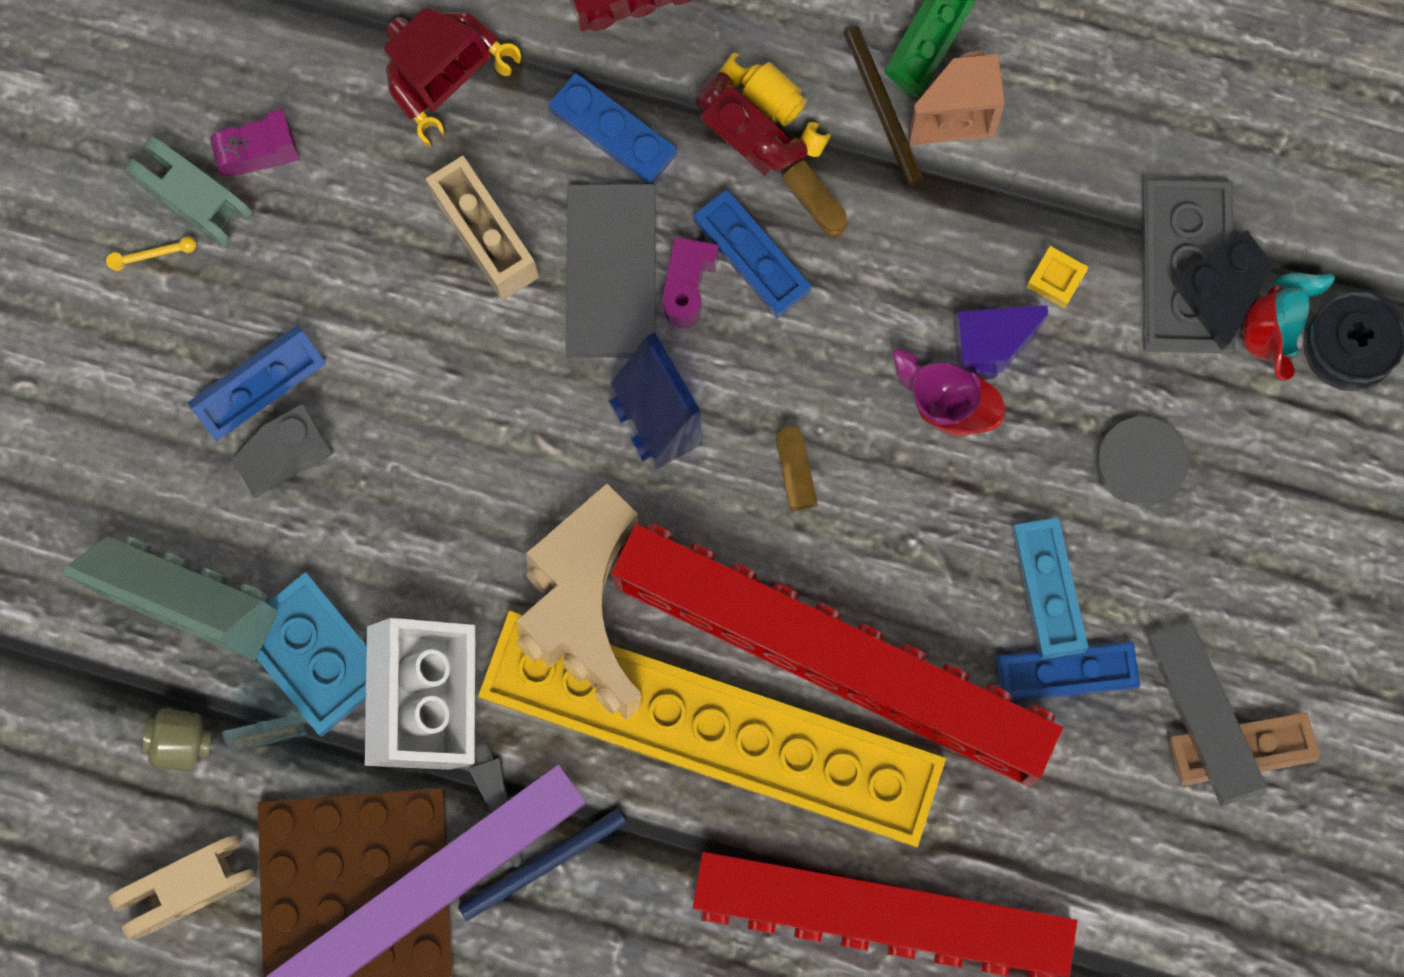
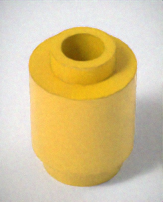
[741,62,807,126]

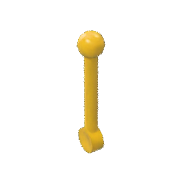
[106,236,197,271]

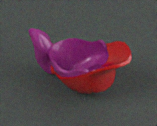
[892,349,1005,437]

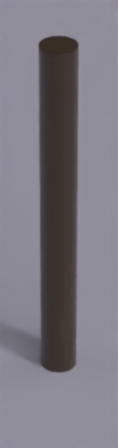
[844,27,924,188]

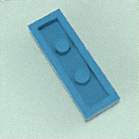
[1012,517,1088,660]

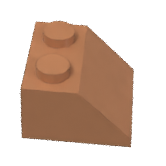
[908,51,1005,146]

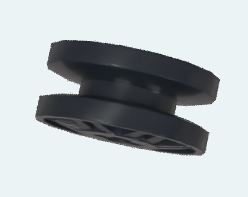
[1304,290,1404,392]

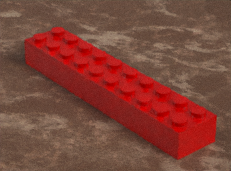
[611,523,1064,788]

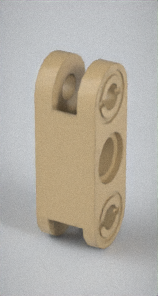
[108,835,256,941]

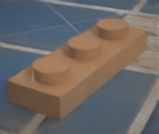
[1169,713,1320,786]

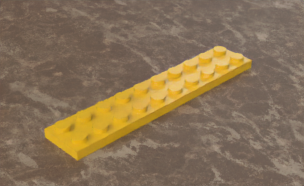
[478,611,946,848]

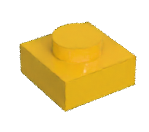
[1026,246,1089,309]

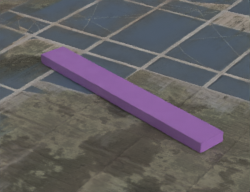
[266,764,587,977]

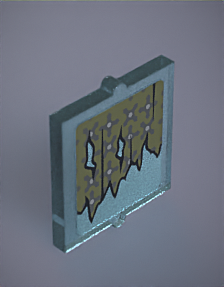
[222,714,307,752]

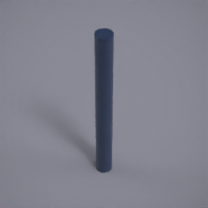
[458,808,627,922]

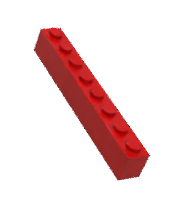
[693,852,1078,977]

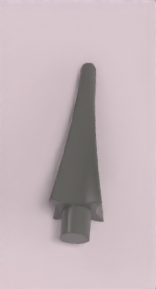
[468,743,522,868]

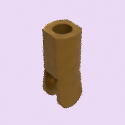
[782,160,847,237]
[776,426,818,512]

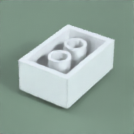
[365,618,475,770]

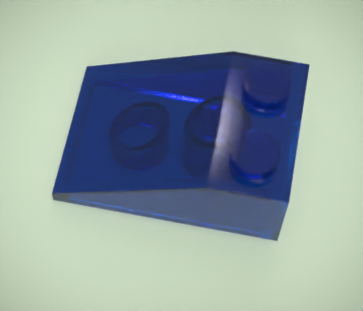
[608,332,702,470]

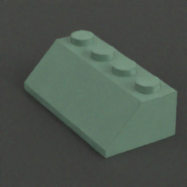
[63,536,279,661]

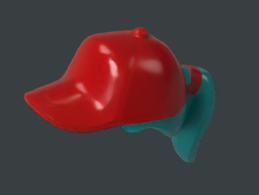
[1240,273,1335,380]

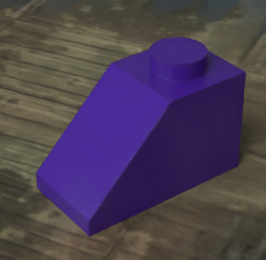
[954,305,1049,380]

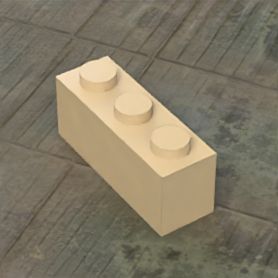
[425,156,539,301]

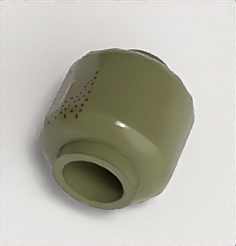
[141,708,212,771]

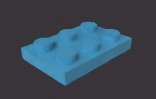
[256,572,367,737]

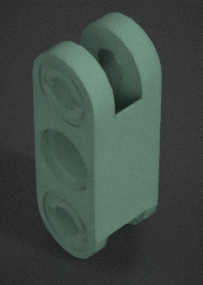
[123,136,253,247]

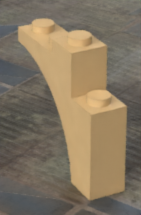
[517,484,641,720]

